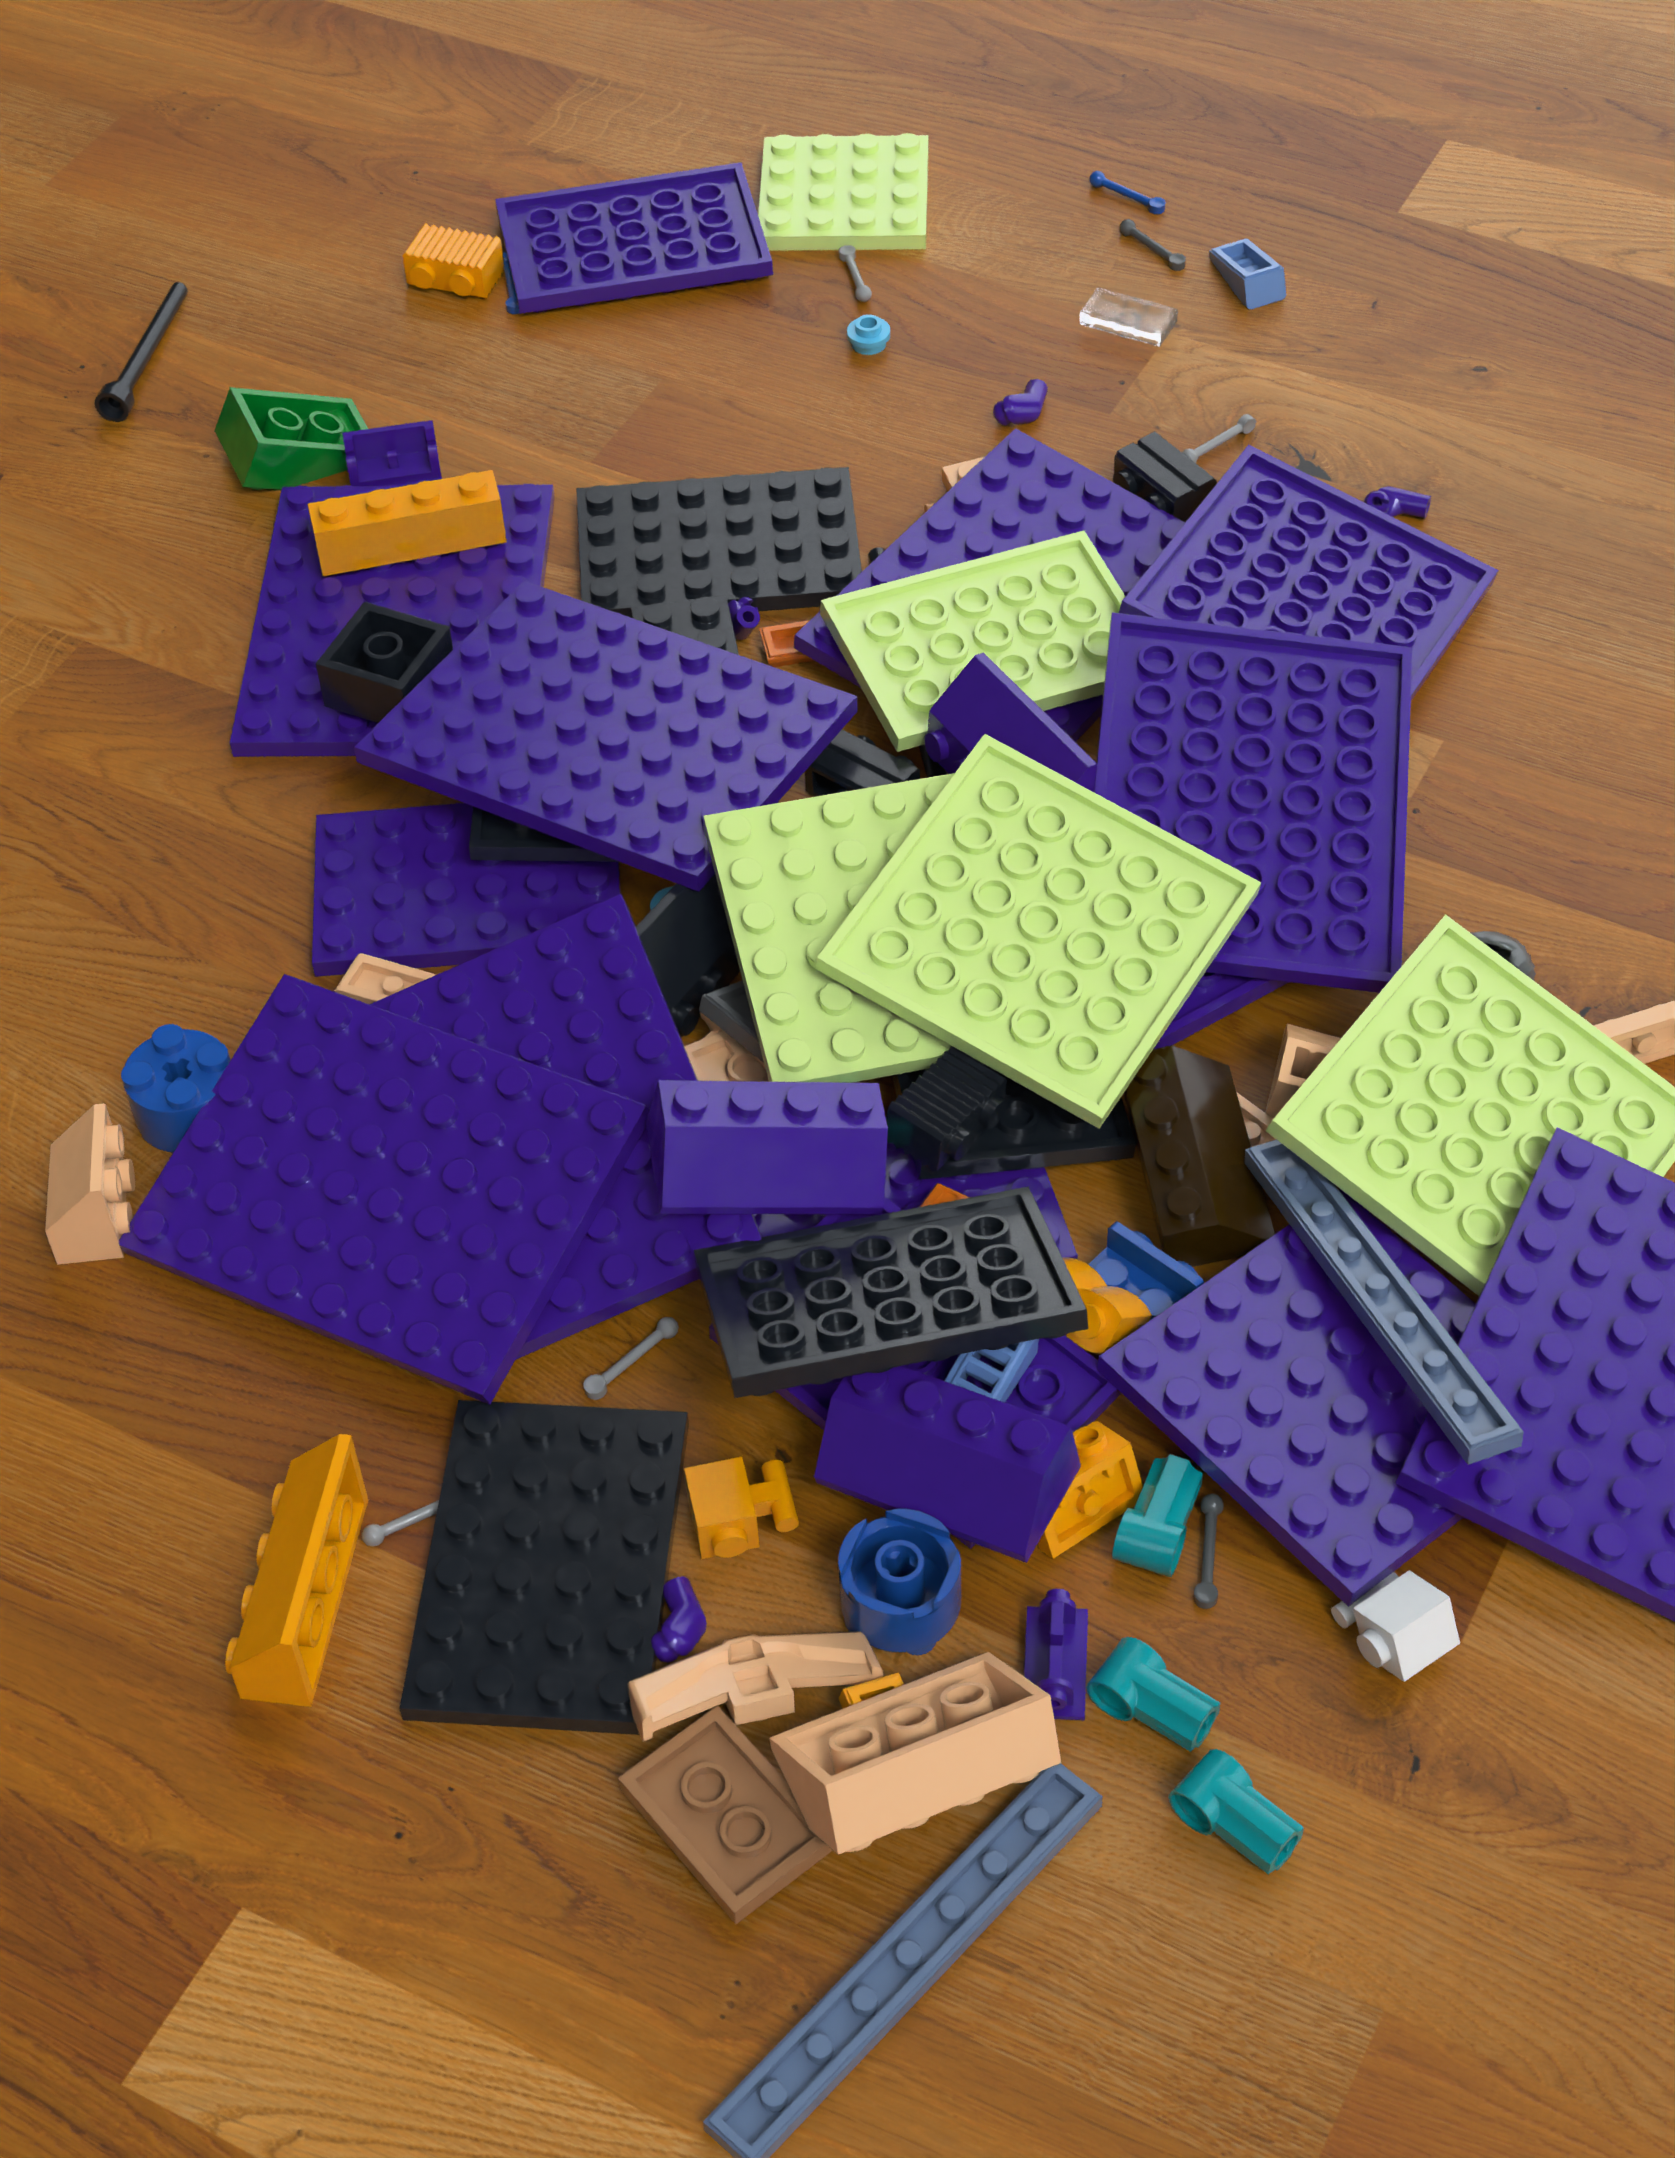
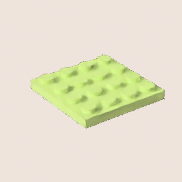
[758,133,929,251]

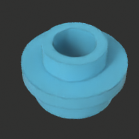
[847,315,891,355]

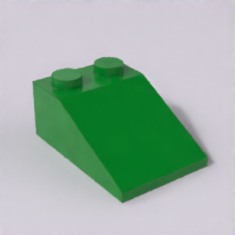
[214,387,368,490]

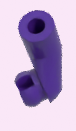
[993,379,1048,425]
[1364,486,1431,519]
[728,596,760,640]
[651,1576,707,1663]

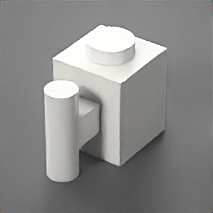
[1331,1570,1460,1682]

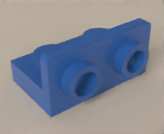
[1088,1221,1204,1320]

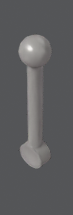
[839,245,872,302]
[1182,414,1256,463]
[583,1317,679,1400]
[361,1500,439,1547]

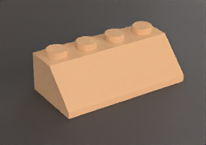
[769,1652,1061,1855]

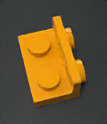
[1038,1421,1143,1559]

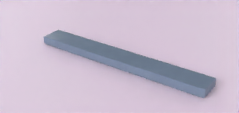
[1245,1139,1523,1465]
[703,1763,1103,2158]

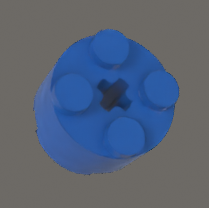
[121,1024,231,1153]
[838,1509,961,1656]

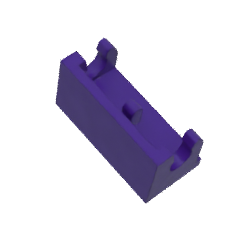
[342,420,442,486]

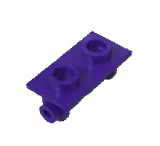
[1024,1589,1088,1721]

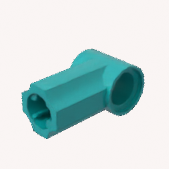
[1112,1455,1203,1577]
[1086,1637,1220,1752]
[1168,1749,1304,1875]

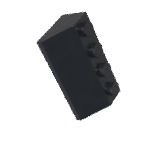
[636,874,740,1037]

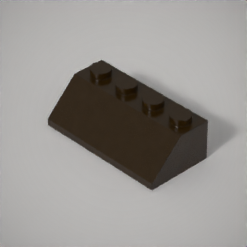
[1124,1045,1275,1267]

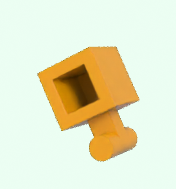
[684,1456,799,1559]

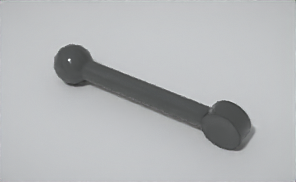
[1119,219,1186,271]
[1194,1494,1224,1609]

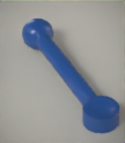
[1089,171,1166,214]
[503,252,520,314]

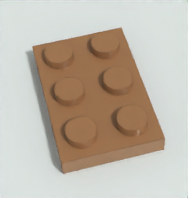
[618,1705,833,1924]

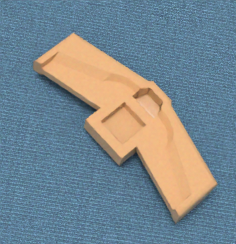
[627,1631,883,1742]

